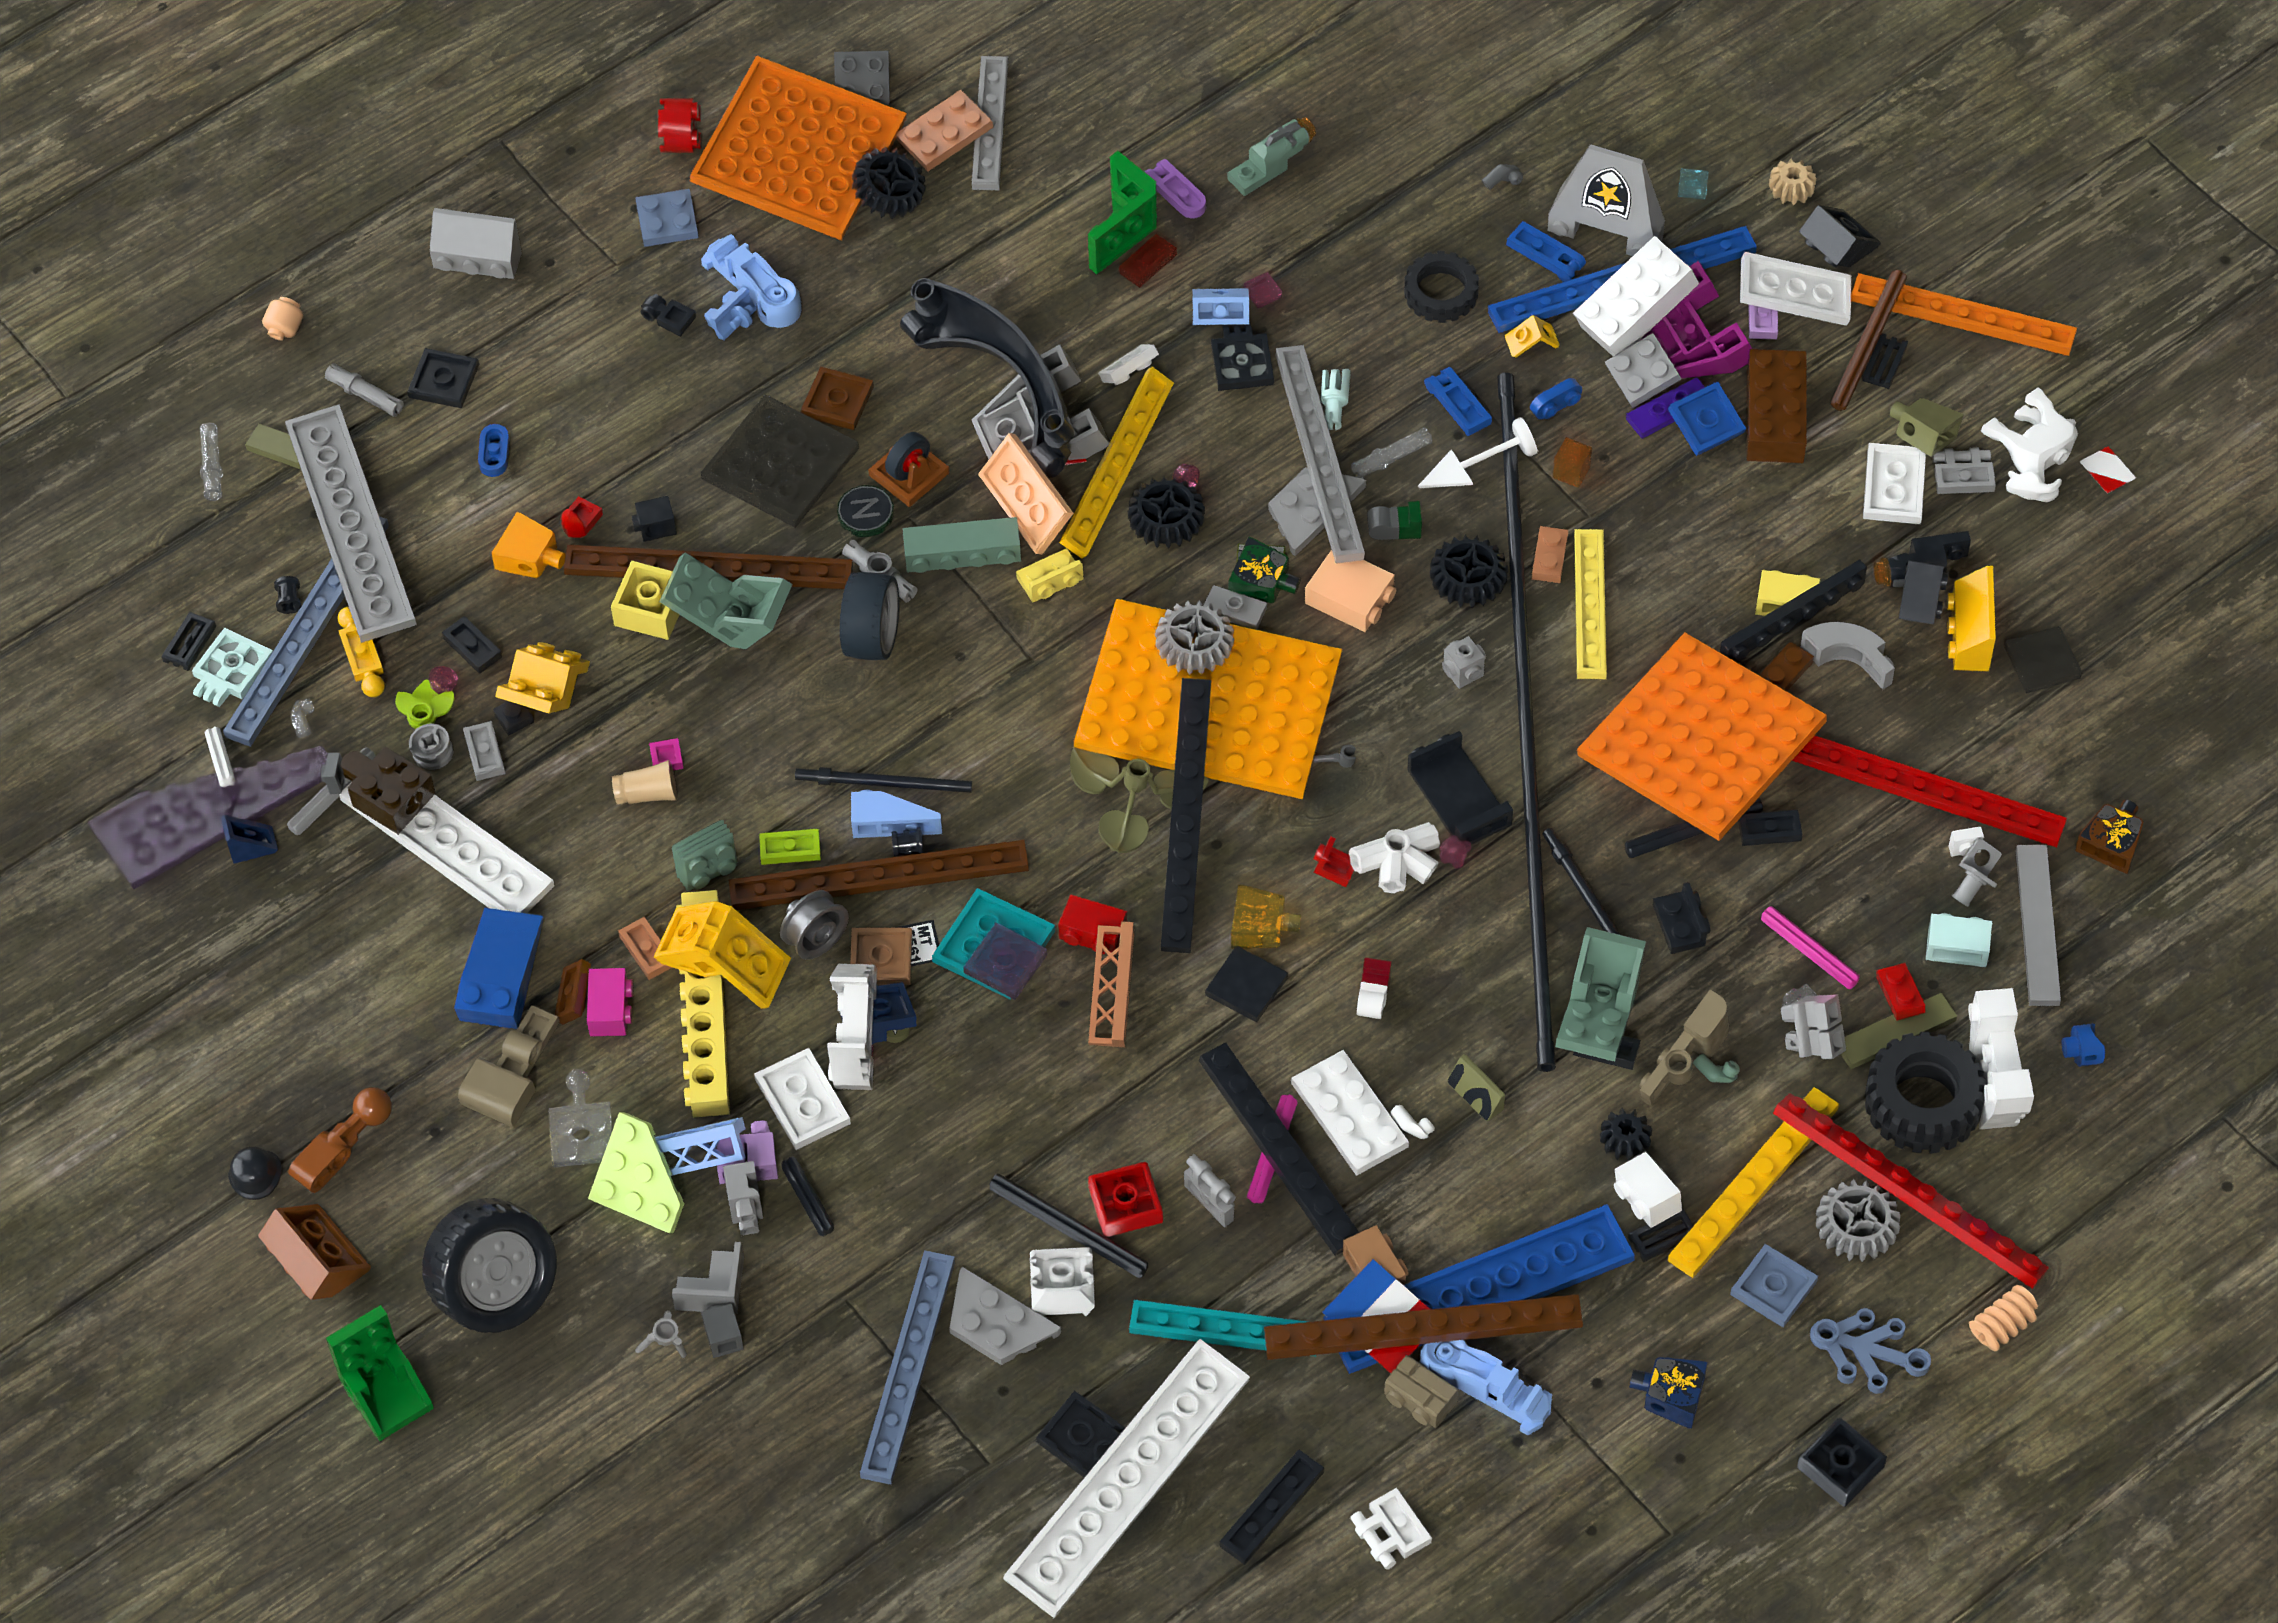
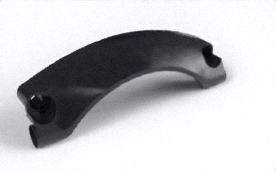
[900,278,1075,478]

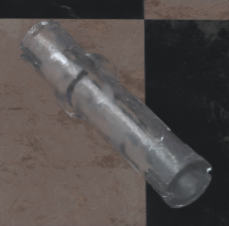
[199,423,223,501]
[1351,427,1432,478]

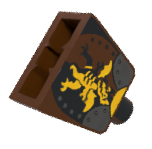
[2075,800,2144,874]

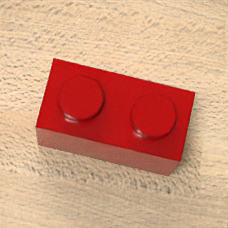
[1058,894,1128,954]

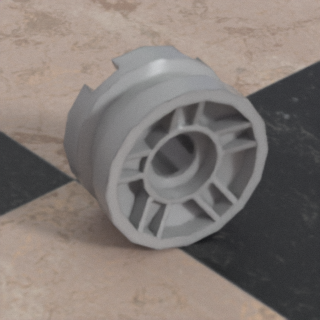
[409,724,454,770]

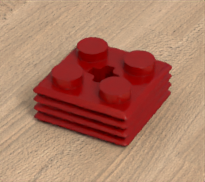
[1088,1162,1163,1237]

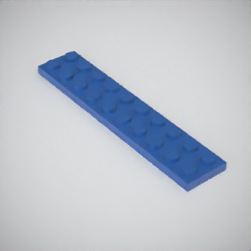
[1323,1204,1635,1374]

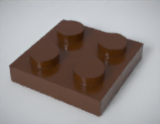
[801,367,874,430]

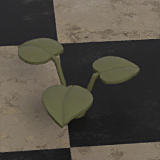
[1070,747,1209,853]

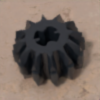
[1600,1107,1652,1161]

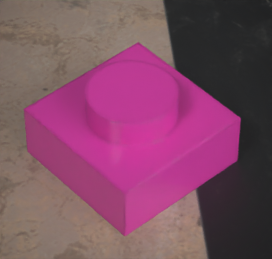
[649,738,683,771]

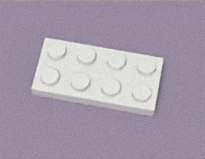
[1740,252,1851,326]
[1291,1050,1409,1176]

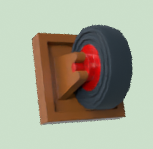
[868,432,949,507]

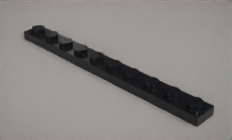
[1161,678,1211,953]

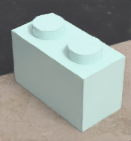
[1926,913,1992,967]

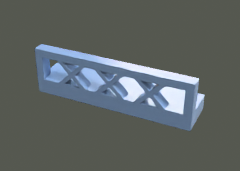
[654,1117,746,1176]

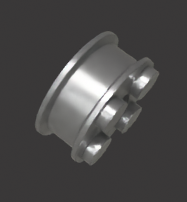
[780,890,849,960]

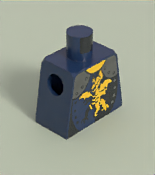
[1629,1357,1708,1429]

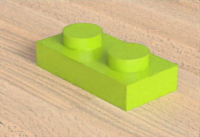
[759,829,821,865]

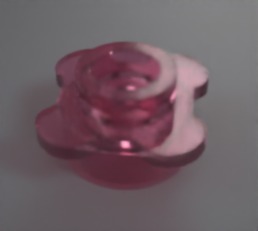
[1440,835,1471,869]

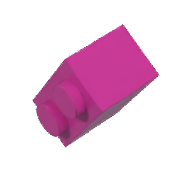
[587,968,633,1036]

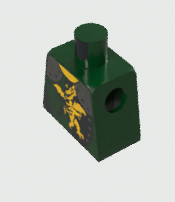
[1228,537,1301,603]

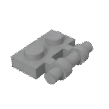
[1932,447,1996,494]
[1184,1154,1236,1228]

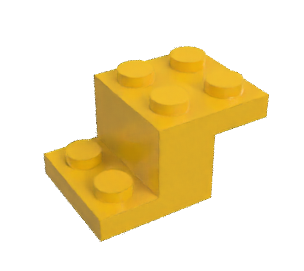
[495,642,590,713]

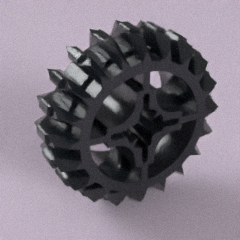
[852,146,926,219]
[1128,476,1205,549]
[1430,534,1508,609]

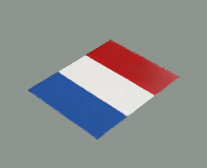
[1322,1259,1430,1373]

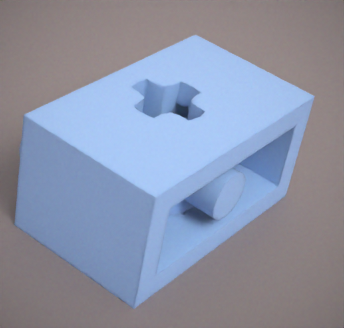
[1193,288,1249,325]

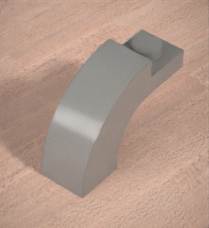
[1801,622,1895,689]

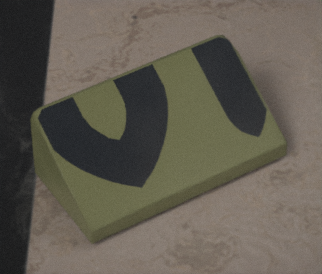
[1447,1054,1505,1121]

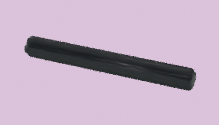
[1624,798,1763,858]

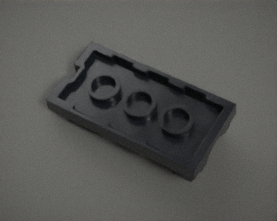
[1035,1390,1125,1478]

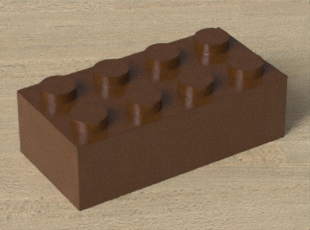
[1746,349,1807,463]

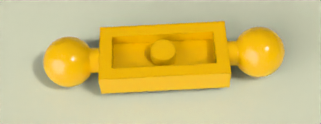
[338,607,385,697]

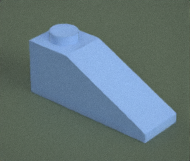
[851,790,942,838]

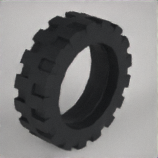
[1404,251,1479,323]

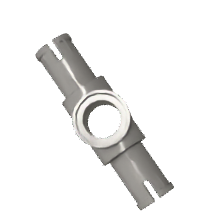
[842,540,917,603]

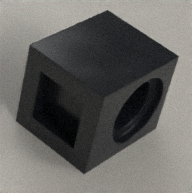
[631,496,677,542]

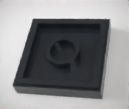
[407,348,479,408]
[1205,946,1288,1023]

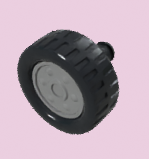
[422,1198,557,1333]

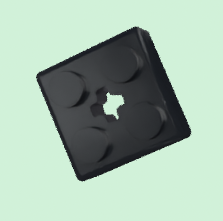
[1797,1418,1887,1506]

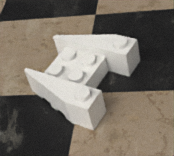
[827,964,877,1090]
[1968,988,2034,1129]

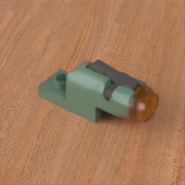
[1227,117,1316,196]

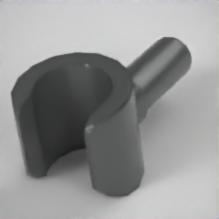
[1314,745,1356,768]

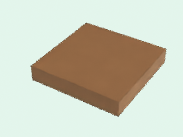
[850,928,912,985]

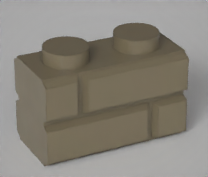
[1384,1355,1459,1428]

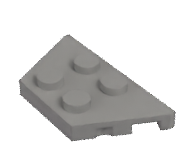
[1268,467,1366,556]
[950,1267,1061,1365]

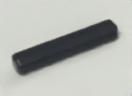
[781,1157,834,1237]

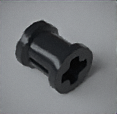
[274,576,302,614]

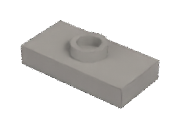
[1203,585,1267,630]
[463,721,505,781]

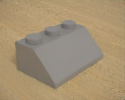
[430,208,522,279]

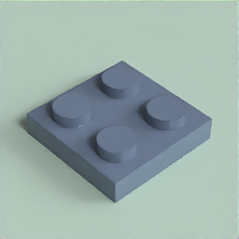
[635,189,699,247]
[1730,1244,1818,1328]

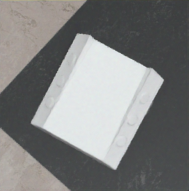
[1030,1247,1095,1317]

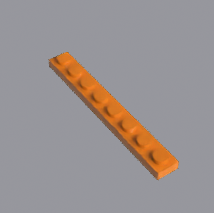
[1851,273,2077,356]

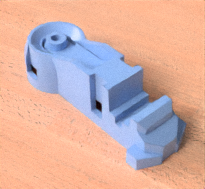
[701,234,802,328]
[1420,1340,1552,1435]

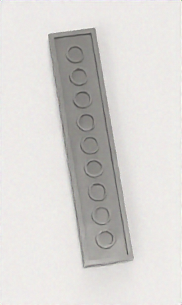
[285,404,417,643]

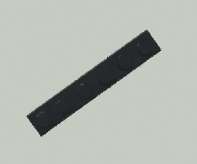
[1720,560,1867,661]

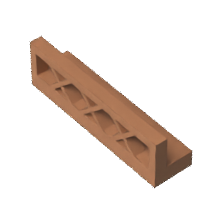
[1088,922,1135,1047]

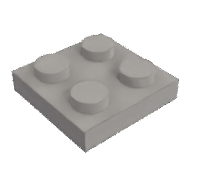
[1605,333,1681,408]

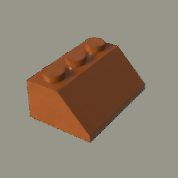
[258,1204,371,1300]

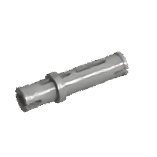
[325,363,404,417]

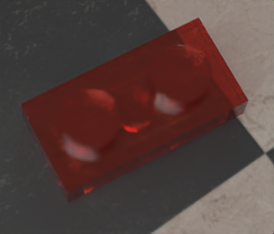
[1119,234,1177,288]

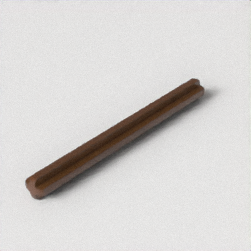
[1831,269,1907,411]

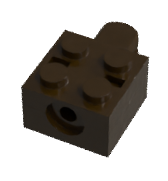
[341,746,436,835]

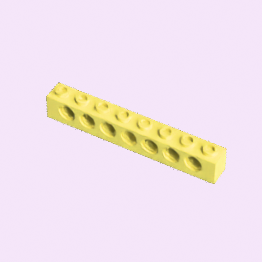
[676,890,730,1118]

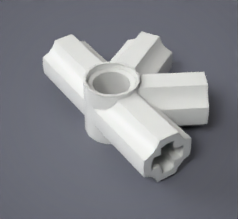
[1349,822,1440,893]

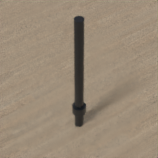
[795,767,972,793]
[1542,828,1621,935]

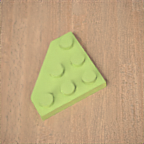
[588,1112,684,1233]

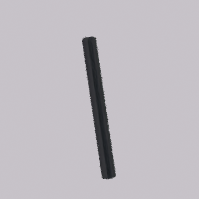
[989,1174,1148,1278]

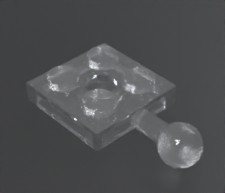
[549,1069,613,1168]

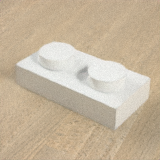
[1098,344,1159,385]

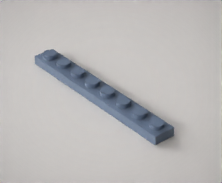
[860,1250,955,1485]

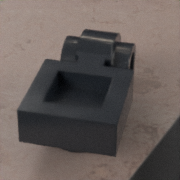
[640,294,696,337]

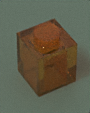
[1553,437,1592,488]

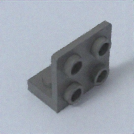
[834,51,891,106]

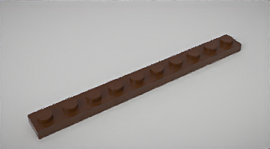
[564,545,853,589]
[728,840,1029,910]
[1264,1294,1583,1360]

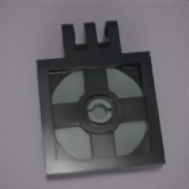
[1211,322,1274,391]

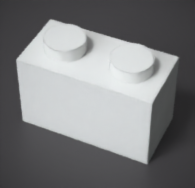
[1614,1152,1682,1228]

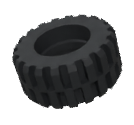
[1865,1032,1986,1154]

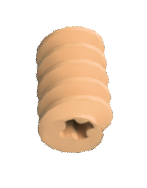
[1969,1285,2038,1351]

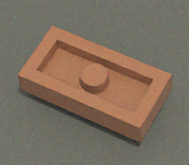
[1532,526,1568,583]
[618,917,673,980]

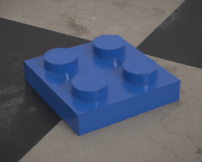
[1668,382,1746,456]

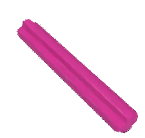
[1761,906,1860,989]
[1247,1095,1297,1204]

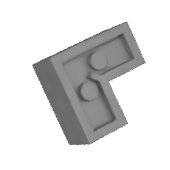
[672,1242,744,1314]

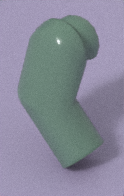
[1693,1054,1740,1083]

